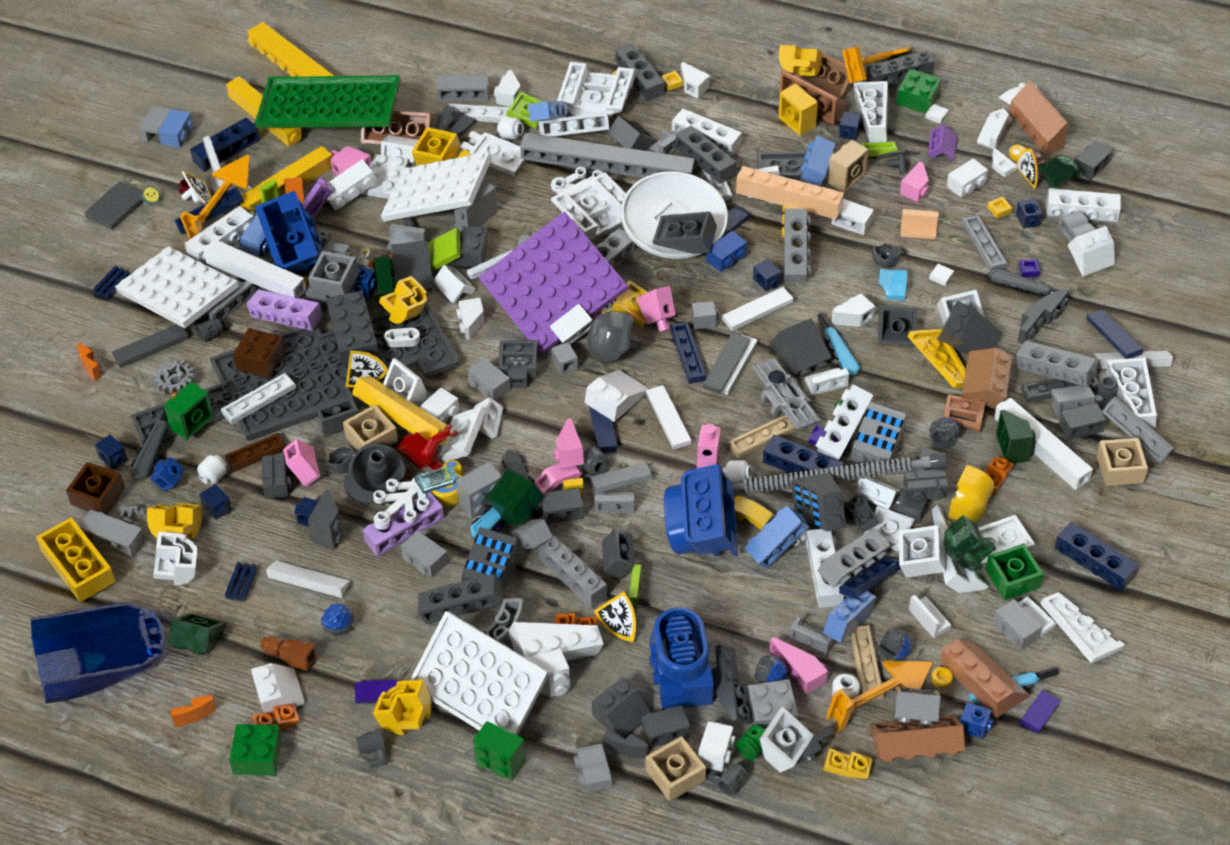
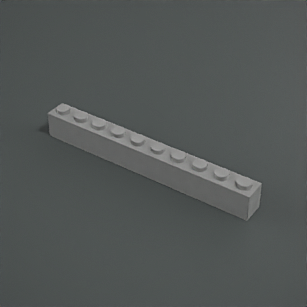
[520,133,695,178]

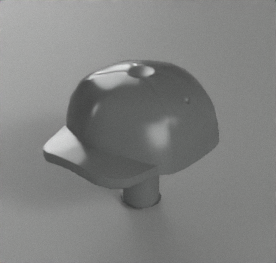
[588,311,641,363]
[344,444,406,504]

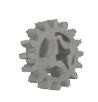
[153,359,195,396]

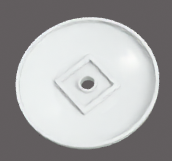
[621,171,728,259]

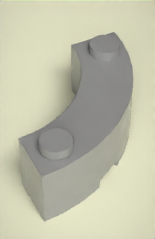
[479,598,524,646]

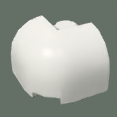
[153,532,197,585]

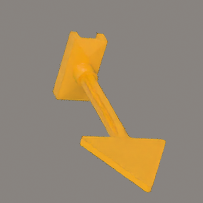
[842,45,912,83]
[180,155,250,239]
[826,661,932,733]

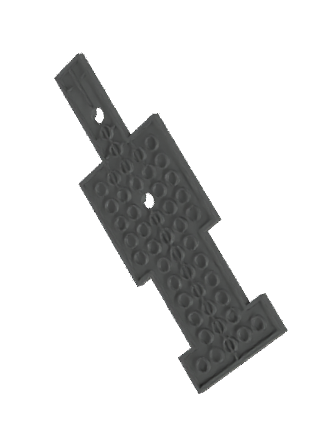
[131,302,460,446]

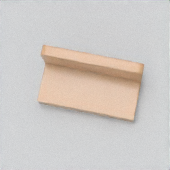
[900,209,938,240]

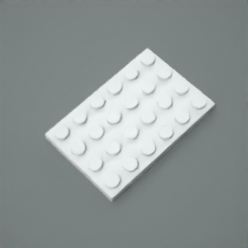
[380,152,492,222]
[115,246,239,328]
[410,611,550,735]

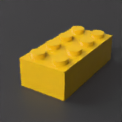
[36,517,116,603]

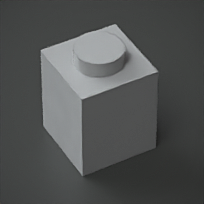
[691,301,719,329]
[551,342,578,375]

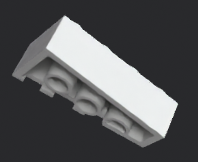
[854,81,888,143]
[1106,357,1157,430]
[508,622,604,661]

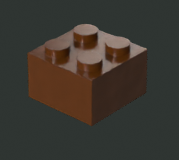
[233,328,286,378]
[66,462,125,514]

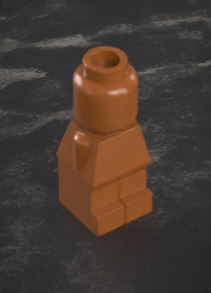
[260,636,316,671]

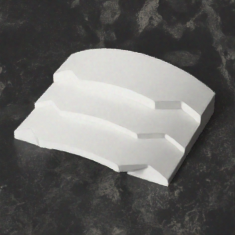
[557,62,636,118]
[551,172,626,239]

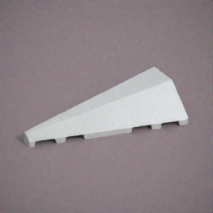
[932,505,989,593]

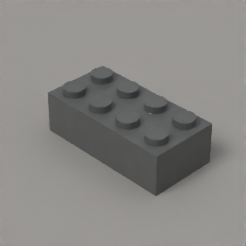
[326,291,379,366]

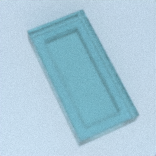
[414,465,459,494]

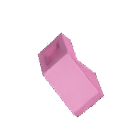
[535,464,582,493]

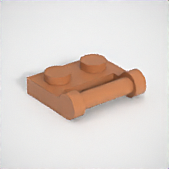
[943,394,986,432]

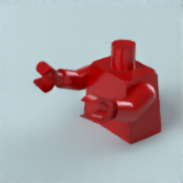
[395,425,458,472]

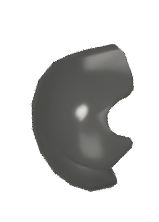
[872,243,901,267]
[325,447,355,474]

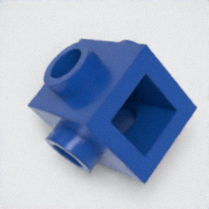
[352,267,377,298]
[150,457,185,491]
[960,702,993,739]

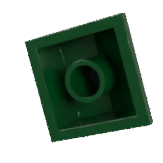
[996,410,1036,463]
[485,469,544,525]
[168,612,227,655]

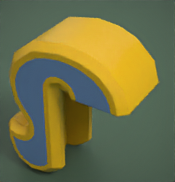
[431,460,463,507]

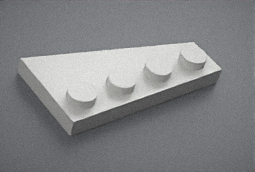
[1041,592,1125,663]

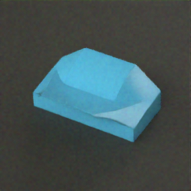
[879,269,907,301]

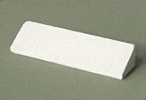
[1093,351,1173,369]
[266,561,350,598]

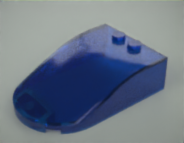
[30,603,165,704]

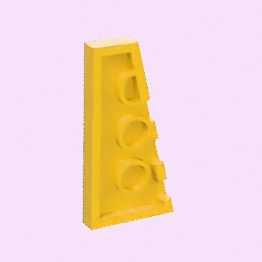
[907,329,966,389]

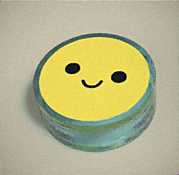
[141,186,160,205]

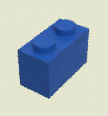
[706,231,747,272]

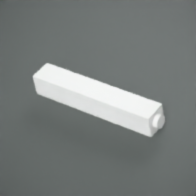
[204,239,306,298]
[994,398,1093,490]

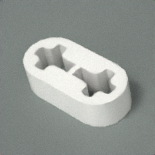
[384,328,420,348]

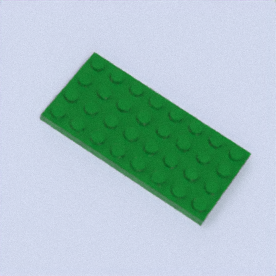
[255,75,401,128]

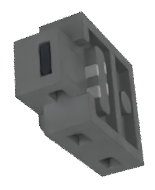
[498,340,538,388]

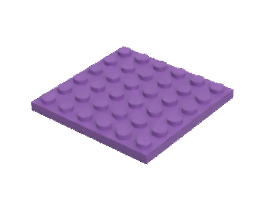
[478,211,629,356]

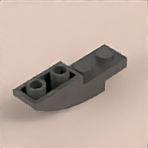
[1018,289,1069,344]
[711,644,751,725]

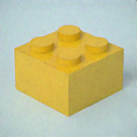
[778,84,818,136]
[412,127,461,166]

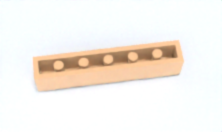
[736,166,844,220]

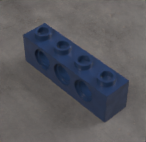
[190,117,260,172]
[763,434,844,484]
[1054,522,1139,591]

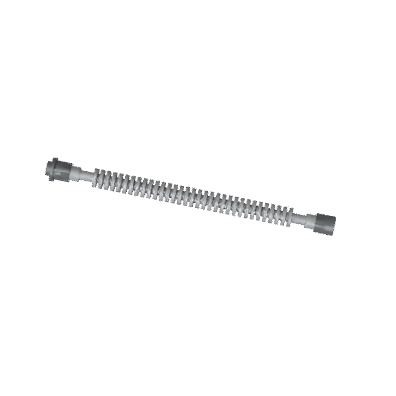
[733,452,947,494]

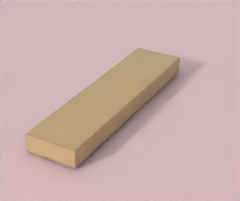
[728,415,798,458]
[849,625,884,700]

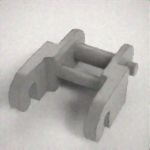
[115,505,145,526]

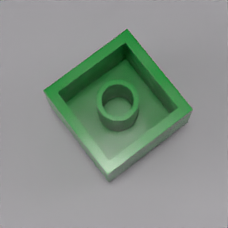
[896,69,942,113]
[164,382,214,440]
[985,543,1044,601]
[473,721,526,781]
[229,724,282,776]

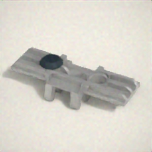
[752,357,820,431]

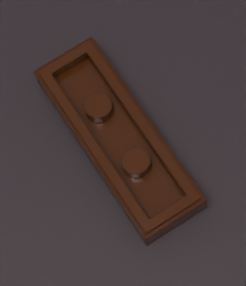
[225,433,286,472]

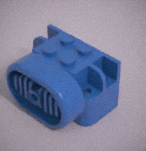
[255,191,323,274]
[664,464,738,557]
[649,607,713,711]

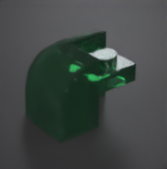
[1038,155,1082,189]
[943,515,996,572]

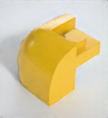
[779,45,823,76]
[379,276,427,324]
[948,465,994,523]
[147,503,202,540]
[373,680,431,735]

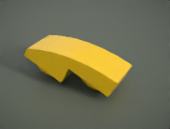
[734,495,773,530]
[822,748,872,779]

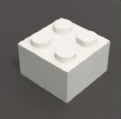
[899,525,946,578]

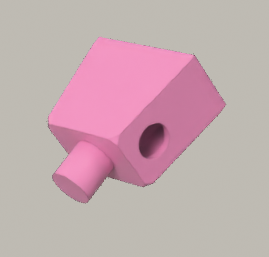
[330,146,371,176]
[636,286,676,332]
[697,424,721,468]

